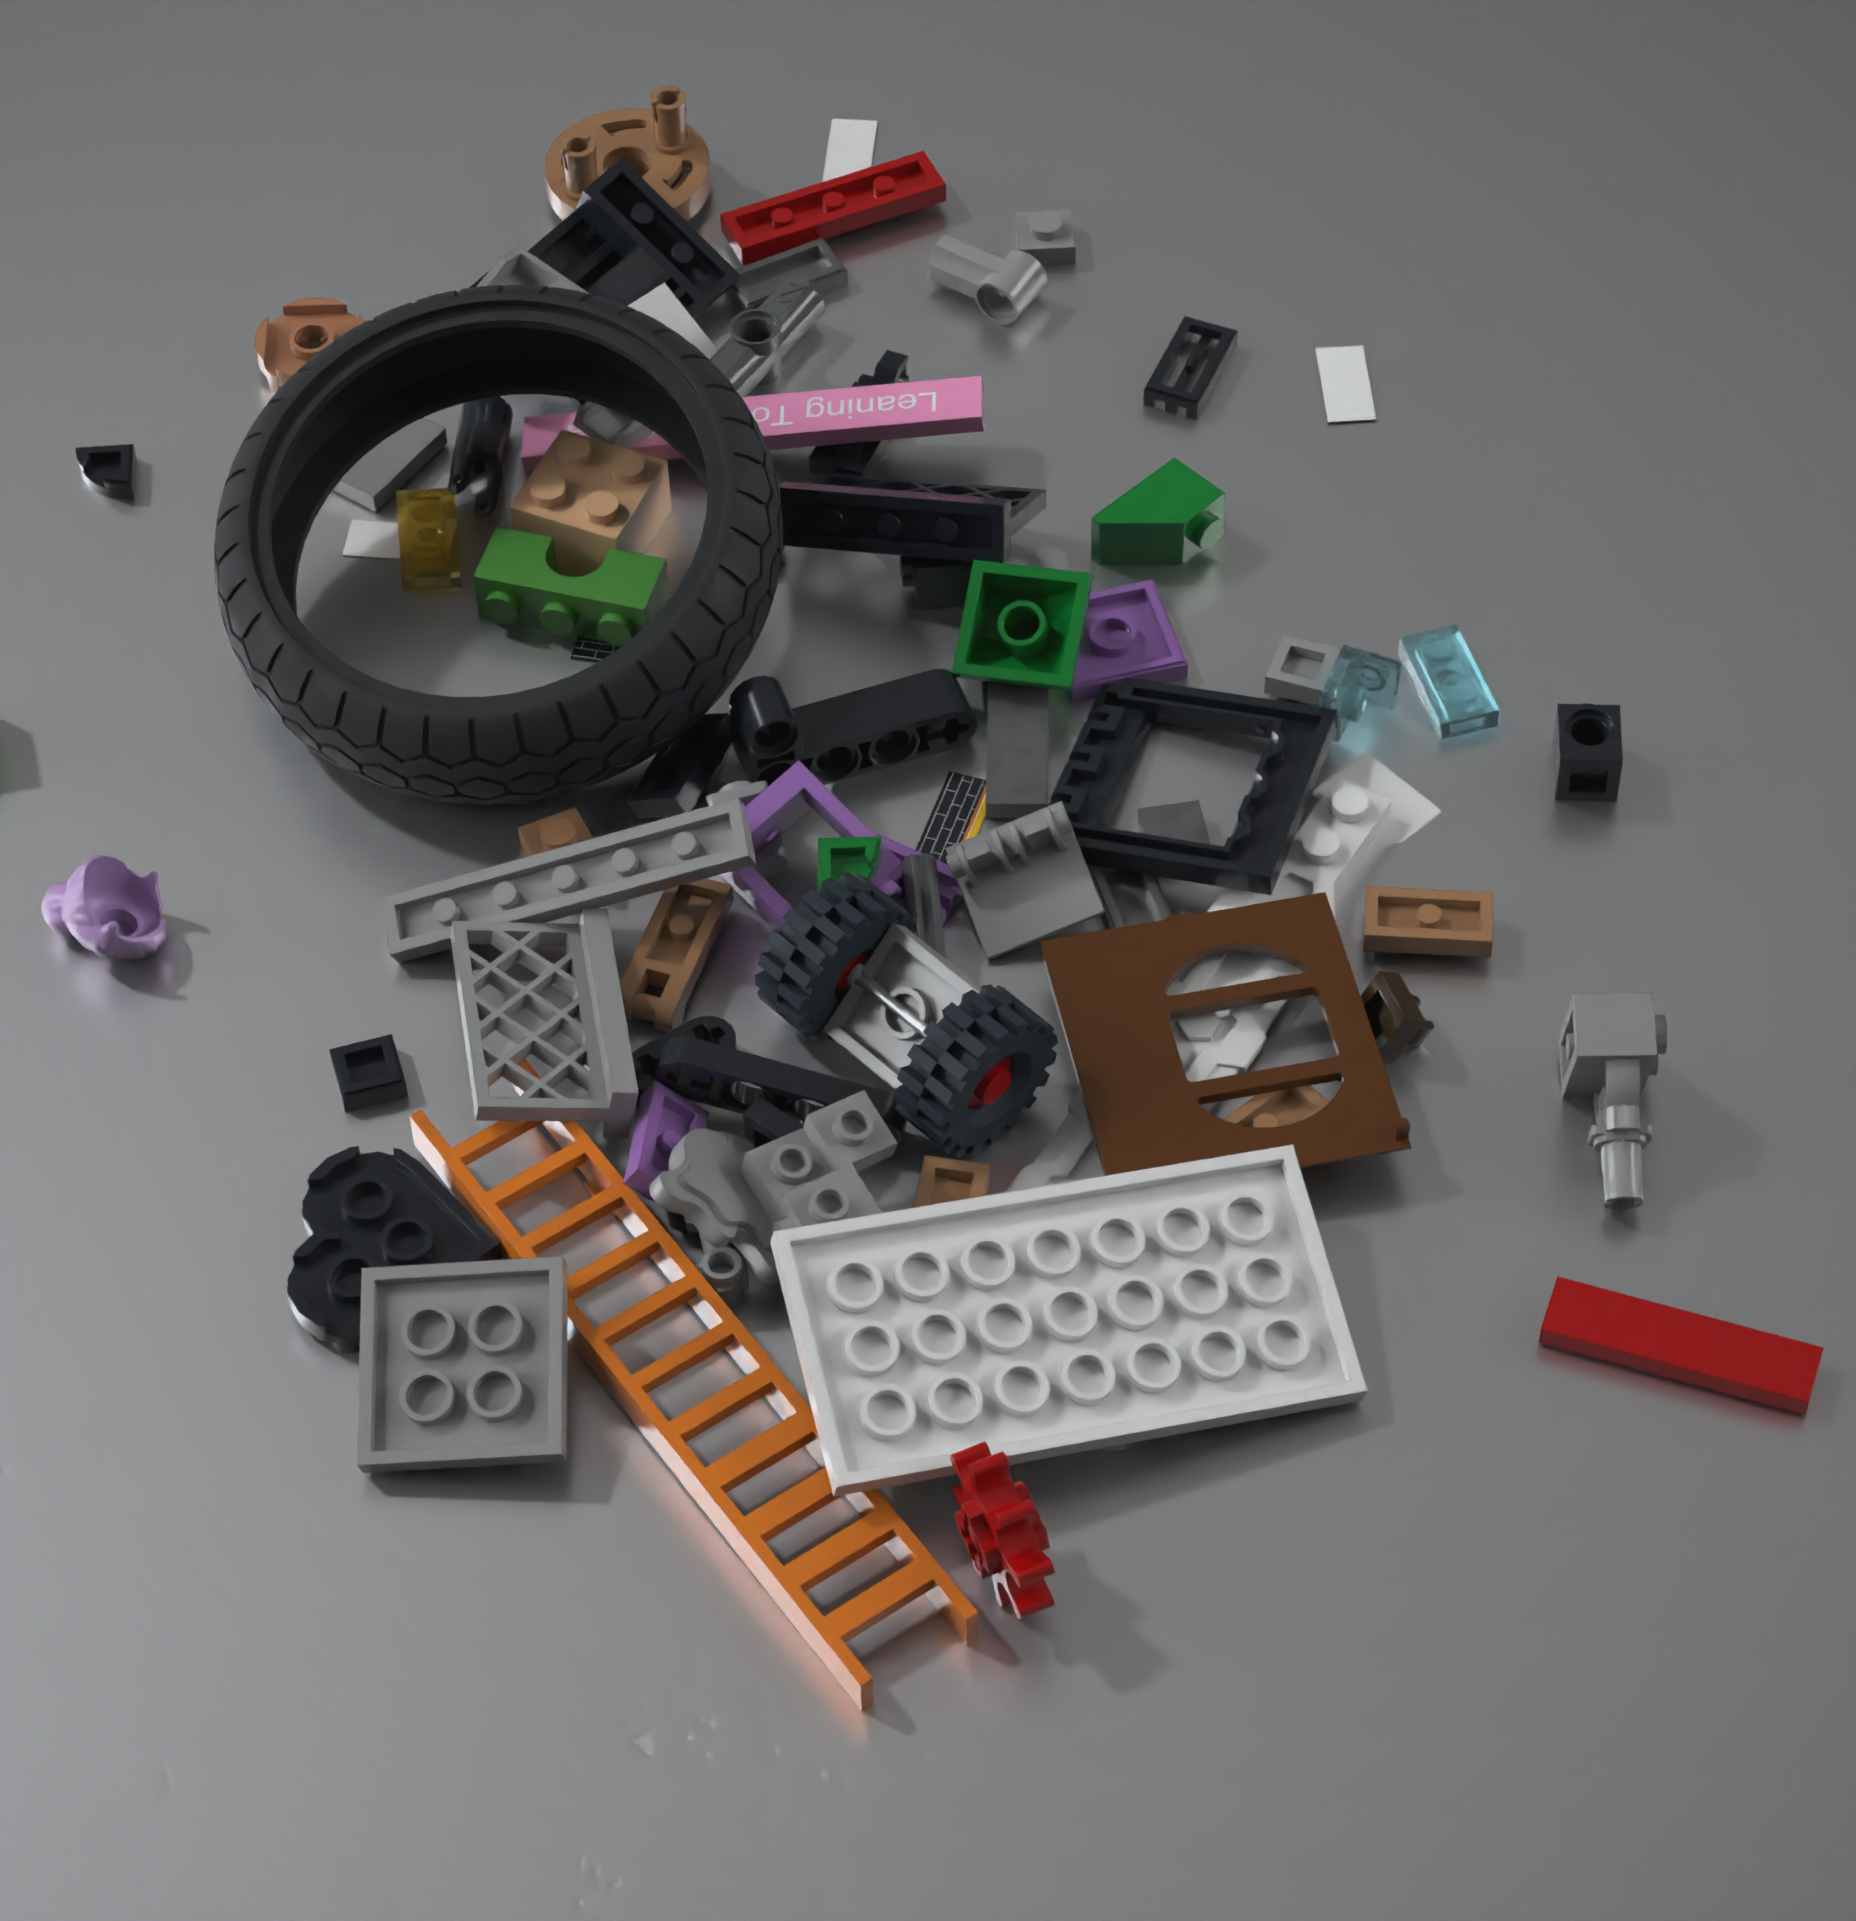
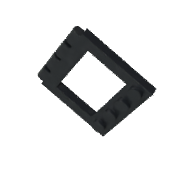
[1046,678,1338,895]

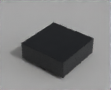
[329,1034,408,1112]

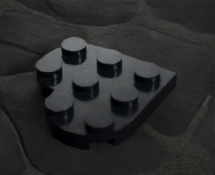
[287,1146,503,1354]

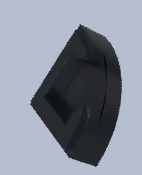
[76,444,137,500]

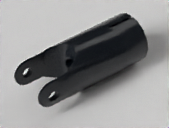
[448,396,513,519]

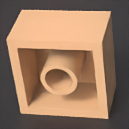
[509,429,672,576]

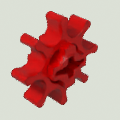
[950,1441,1055,1619]

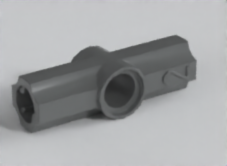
[709,276,825,397]

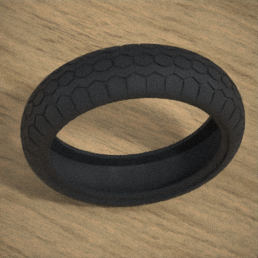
[214,285,783,805]

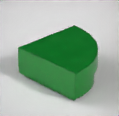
[818,836,883,892]

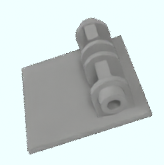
[945,801,1105,960]

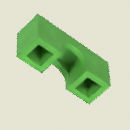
[473,526,670,646]

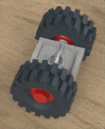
[755,872,1058,1157]

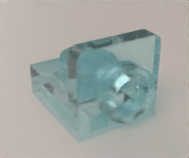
[1319,645,1401,743]

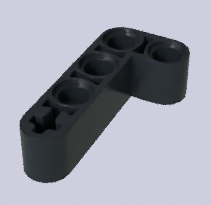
[729,669,978,787]

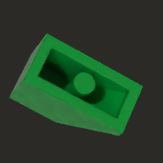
[1091,457,1225,565]

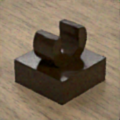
[1361,971,1434,1064]

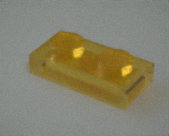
[396,488,462,591]

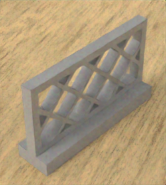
[450,908,639,1138]

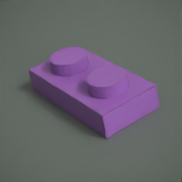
[623,1080,709,1215]

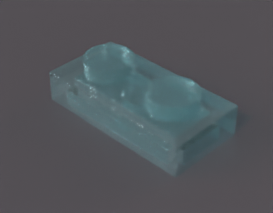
[1398,624,1499,740]

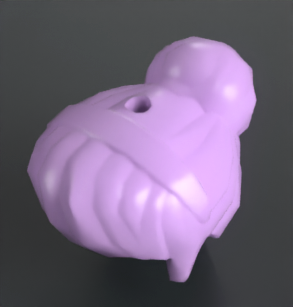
[42,855,167,960]

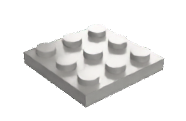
[357,1256,568,1473]

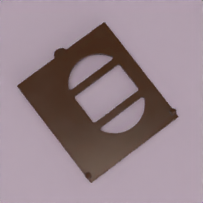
[1040,892,1412,1176]

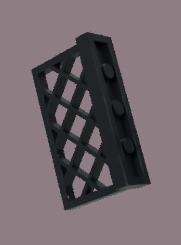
[779,472,1046,563]

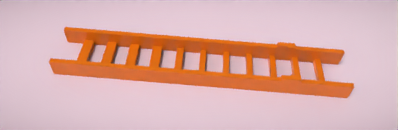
[410,1059,978,1712]

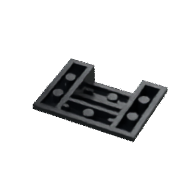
[469,158,741,407]

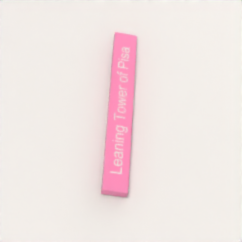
[521,375,984,472]

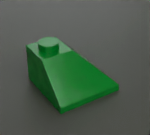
[951,560,1093,691]

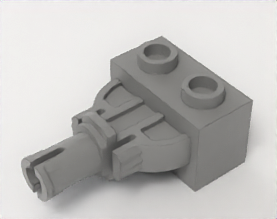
[1559,992,1667,1209]

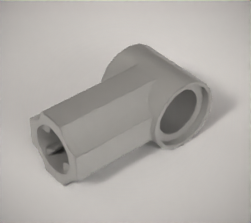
[927,234,1048,325]

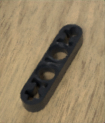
[655,1036,907,1148]

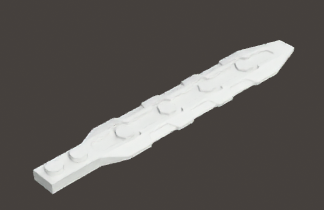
[1006,777,1392,1192]

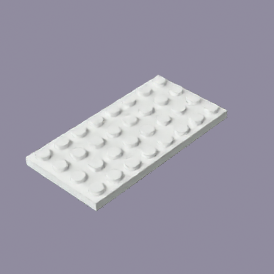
[770,1145,1367,1497]

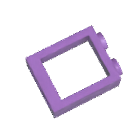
[720,761,904,931]

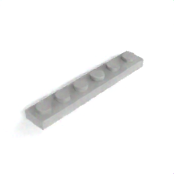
[381,798,756,963]

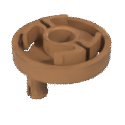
[544,86,711,222]

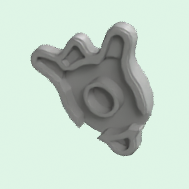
[649,1128,780,1286]

